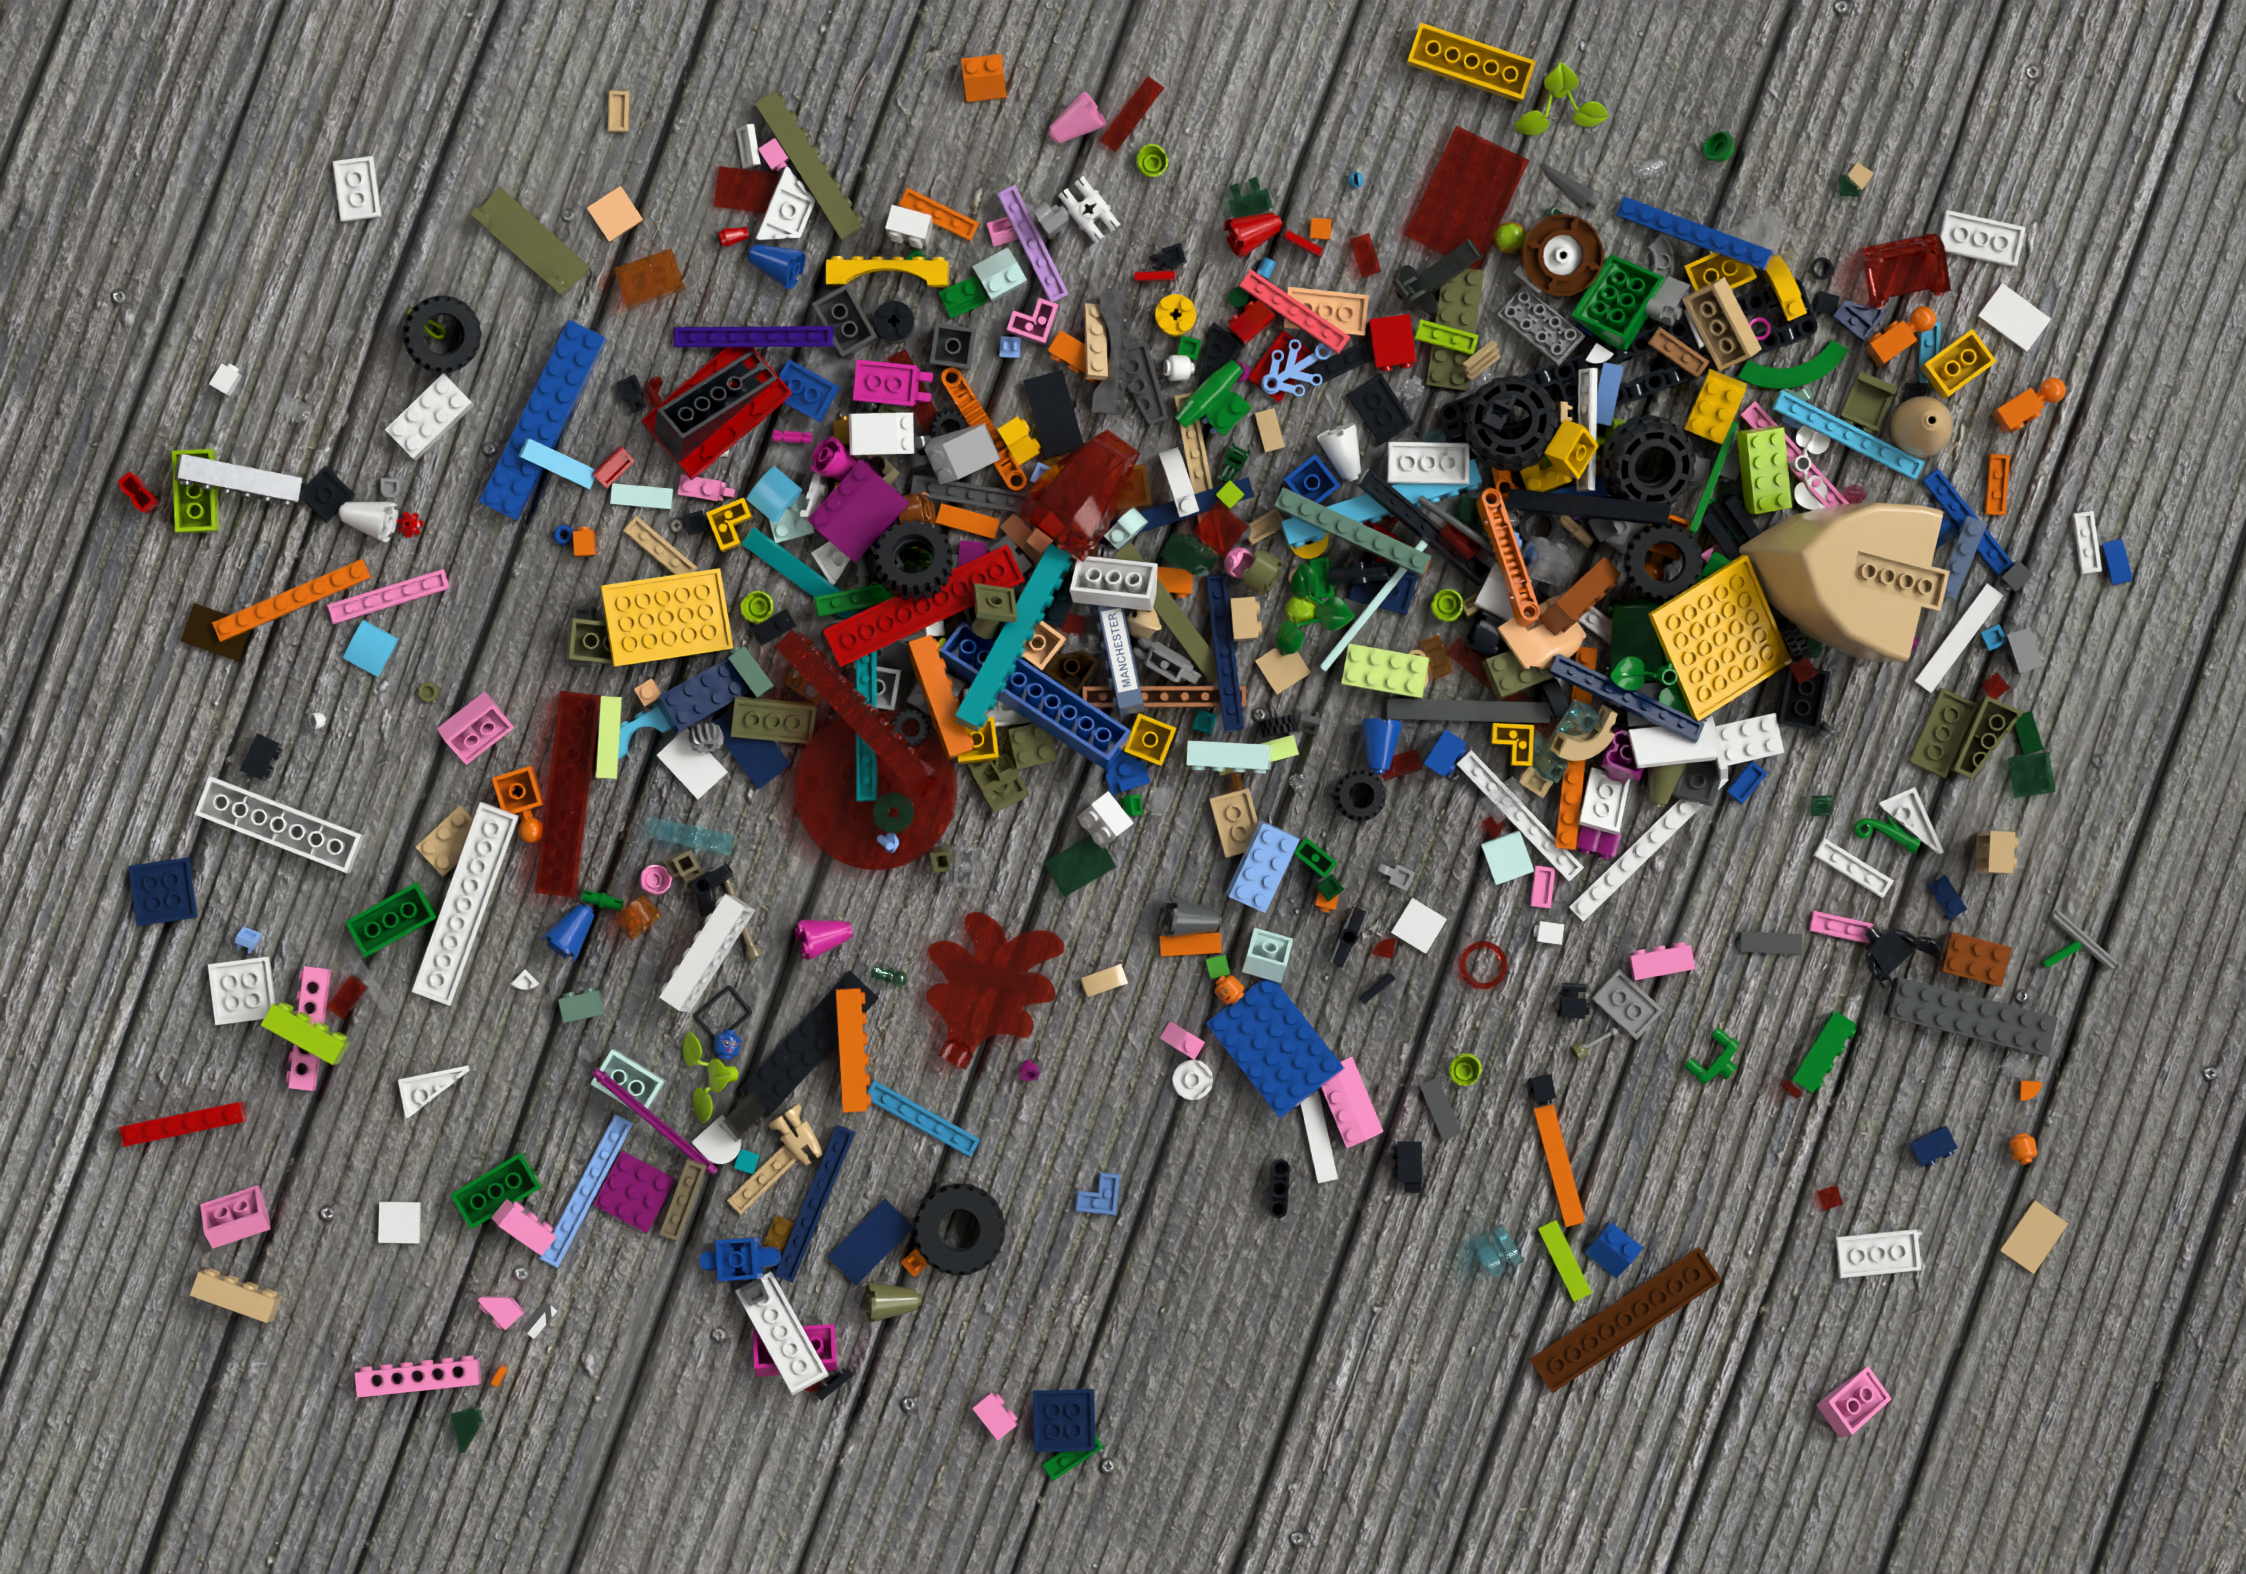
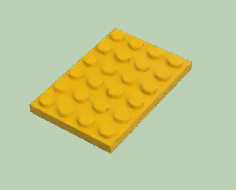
[600,568,733,667]

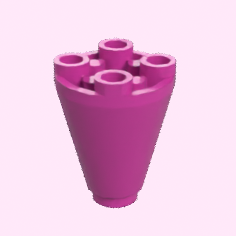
[794,920,853,960]

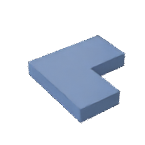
[1076,1172,1120,1215]

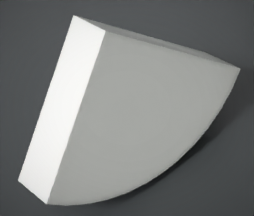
[1585,343,1613,364]
[511,969,540,990]

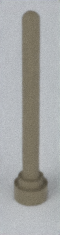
[723,879,763,961]

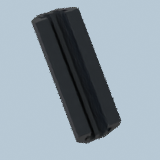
[1702,493,1769,603]

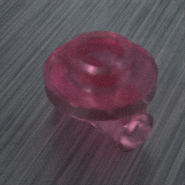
[1844,485,1866,504]

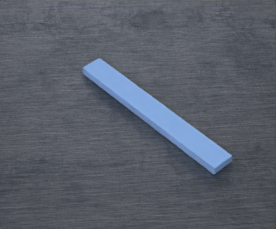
[539,1114,633,1268]

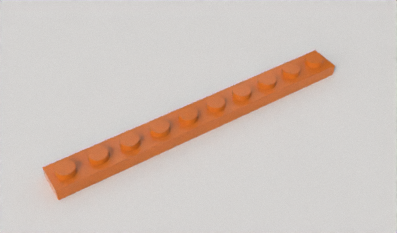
[1555,647,1597,850]

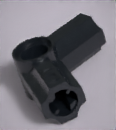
[693,861,734,917]

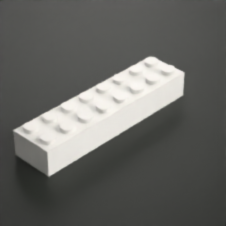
[195,776,365,873]

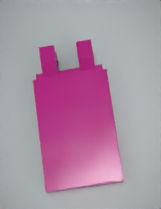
[853,360,933,407]

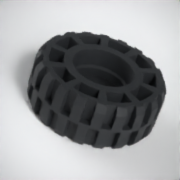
[913,1183,1005,1276]

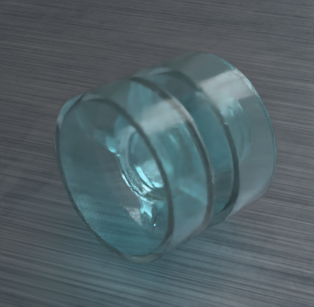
[1472,1224,1524,1278]

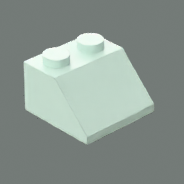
[972,247,1027,302]
[1242,928,1293,983]

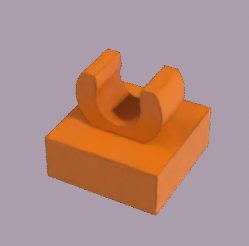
[901,1248,928,1277]

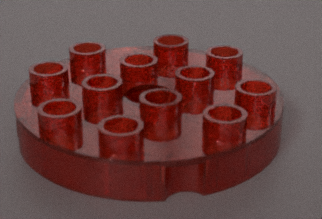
[794,708,958,870]

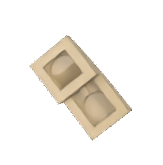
[1080,964,1128,998]

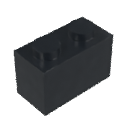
[240,733,283,781]

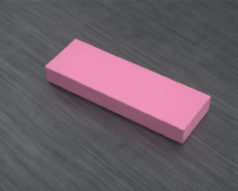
[1808,911,1873,944]

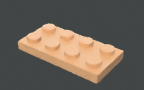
[1284,287,1369,336]

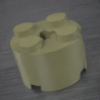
[1242,550,1285,597]

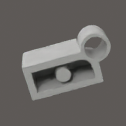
[1032,202,1069,239]
[1645,276,1691,326]

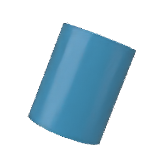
[1256,257,1276,280]

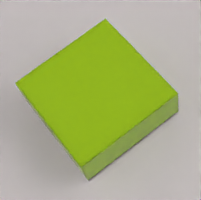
[1216,480,1245,509]

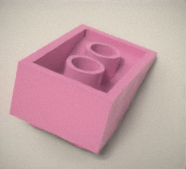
[1816,1366,1891,1438]

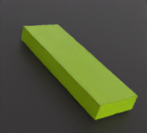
[1414,319,1479,355]

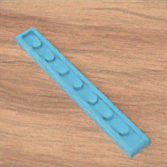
[1772,390,1924,480]

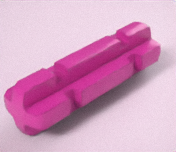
[772,430,812,444]

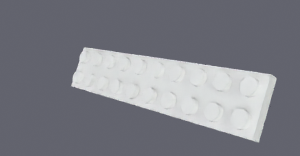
[412,802,519,1006]

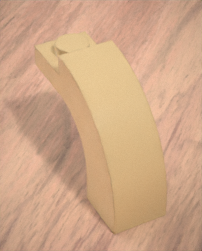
[1550,704,1618,761]

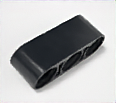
[1269,1159,1290,1219]

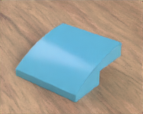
[746,466,802,523]
[343,620,399,677]

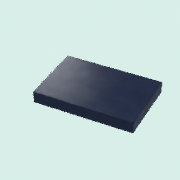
[1348,560,1418,616]

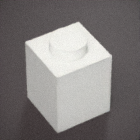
[209,363,242,396]
[1533,921,1564,945]

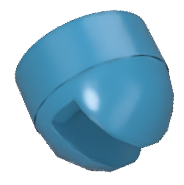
[1347,172,1364,189]

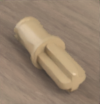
[1559,515,1596,548]

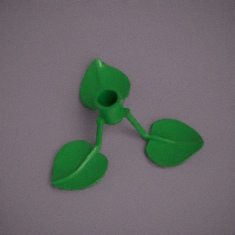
[1276,563,1355,656]
[1611,636,1690,715]

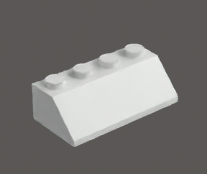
[1070,555,1158,611]

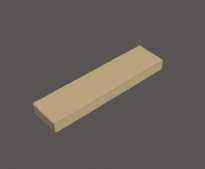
[623,516,698,575]
[727,1144,798,1215]

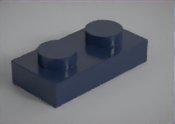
[1928,875,1967,920]

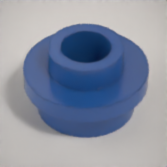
[553,525,573,545]

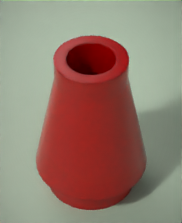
[718,227,749,248]

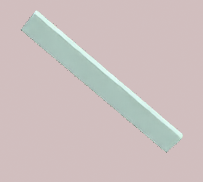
[1320,540,1428,672]

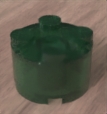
[873,792,915,834]

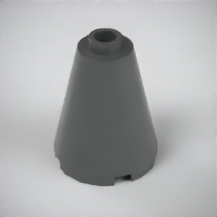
[1164,897,1222,937]

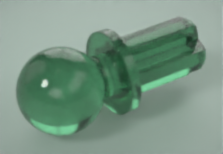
[871,966,907,987]

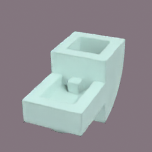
[1104,508,1148,550]

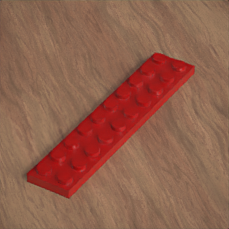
[823,544,1025,668]

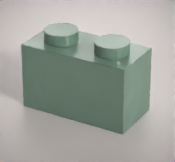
[558,987,605,1023]

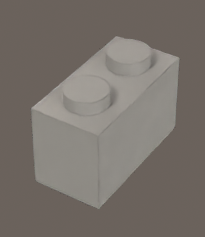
[2005,627,2044,674]

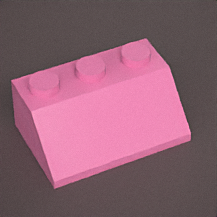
[437,691,514,765]
[200,1185,271,1249]

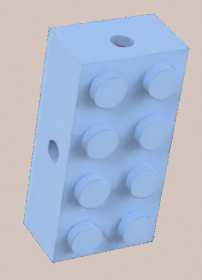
[1226,820,1300,913]

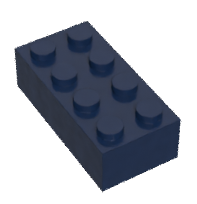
[655,658,749,736]

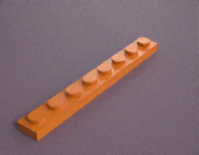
[212,559,371,642]

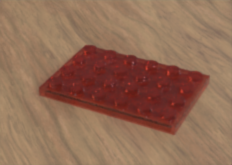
[1404,125,1529,270]

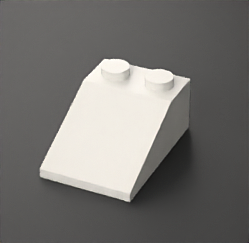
[849,413,914,455]

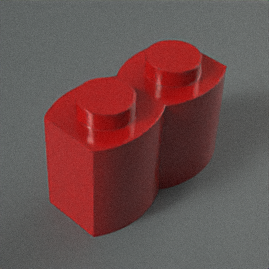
[118,472,159,514]

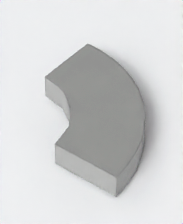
[1647,233,1674,281]

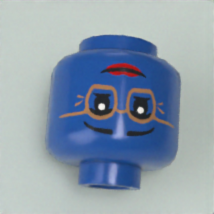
[713,1029,741,1060]

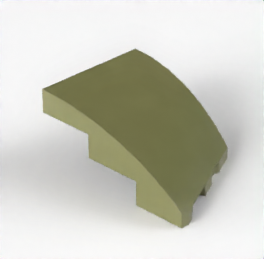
[966,754,1029,814]

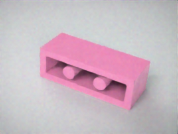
[1629,942,1695,980]
[491,1199,557,1256]

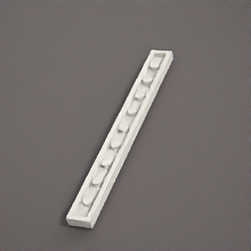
[1569,778,1728,922]

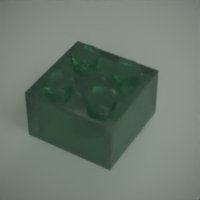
[1160,533,1219,576]

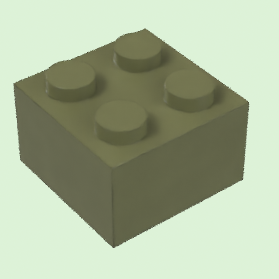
[1008,724,1057,770]

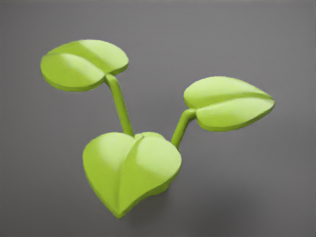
[1513,62,1609,135]
[682,1031,738,1124]

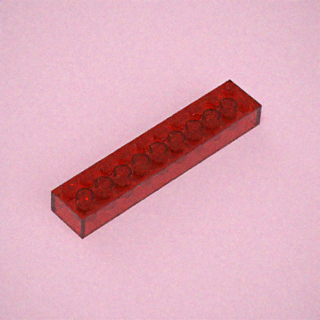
[774,629,938,795]
[535,690,601,898]

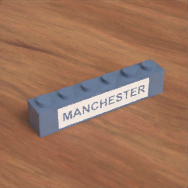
[1093,605,1145,716]

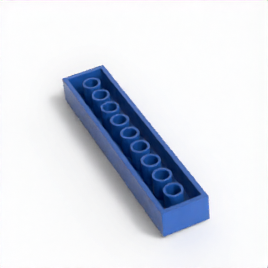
[479,320,607,521]
[939,621,1131,771]

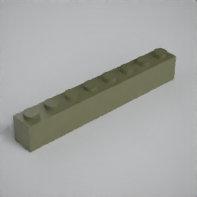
[755,90,864,242]

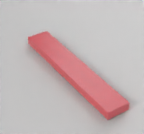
[1239,269,1350,354]

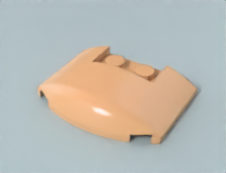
[1497,596,1586,669]

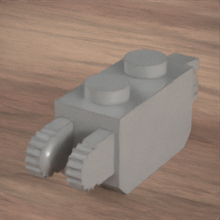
[1132,636,1201,684]

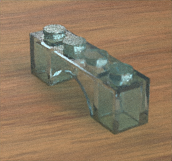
[1532,699,1601,783]

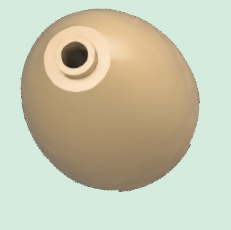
[1890,396,1953,458]

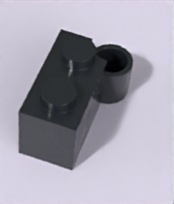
[1393,1141,1422,1193]

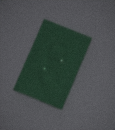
[1044,835,1117,897]

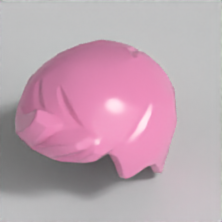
[1223,547,1254,579]

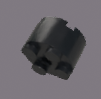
[873,301,915,344]
[1465,610,1505,657]

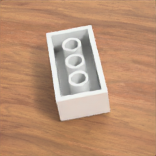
[385,373,475,461]

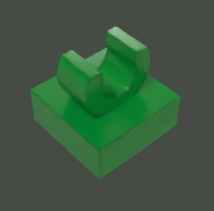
[1118,795,1143,816]

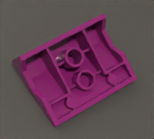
[807,460,910,563]

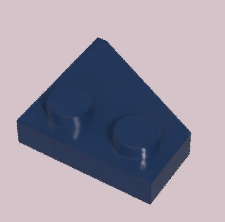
[1831,300,1887,342]

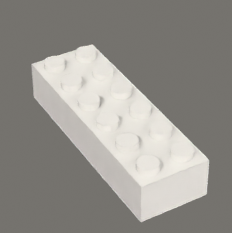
[659,894,755,1013]

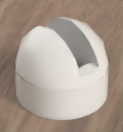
[309,712,326,729]

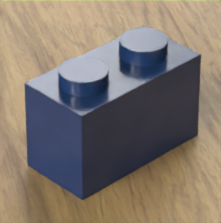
[1907,1126,1958,1168]

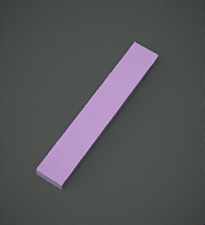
[997,185,1069,302]

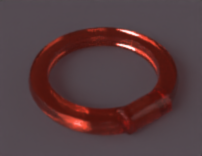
[1459,941,1508,989]

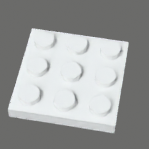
[208,957,276,1025]

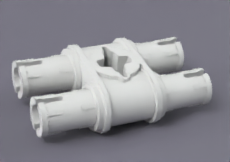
[1058,176,1121,244]

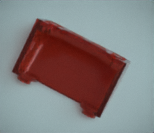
[1859,234,1951,308]

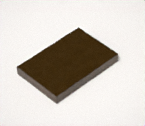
[181,603,250,661]

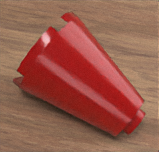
[1224,212,1282,258]

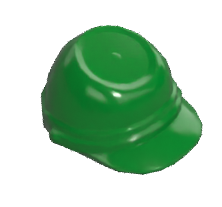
[1703,131,1735,162]

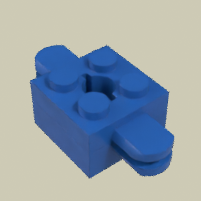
[699,1237,781,1281]

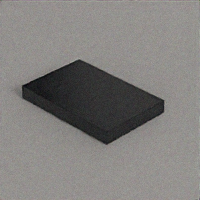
[1347,373,1414,446]

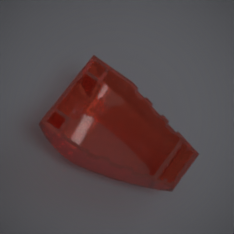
[1019,429,1140,562]

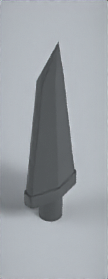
[1542,162,1599,209]

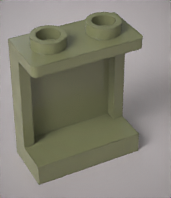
[1839,371,1898,435]

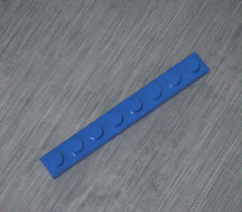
[1616,196,1773,271]

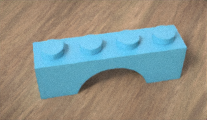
[597,703,671,760]

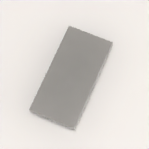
[1497,286,1585,366]

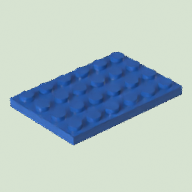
[1206,978,1345,1119]

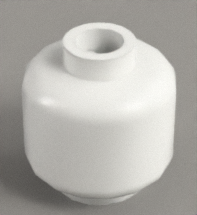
[1163,355,1194,382]

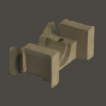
[854,455,900,484]

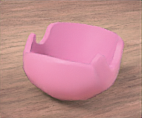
[640,865,672,896]

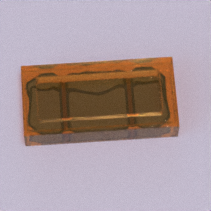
[1420,635,1453,680]

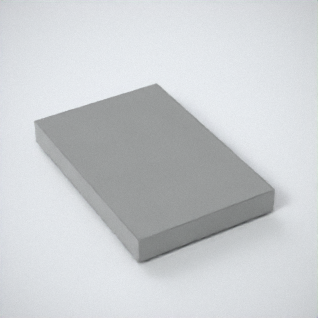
[1591,969,1664,1040]

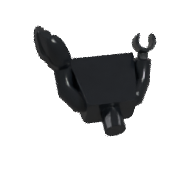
[1864,926,1940,989]

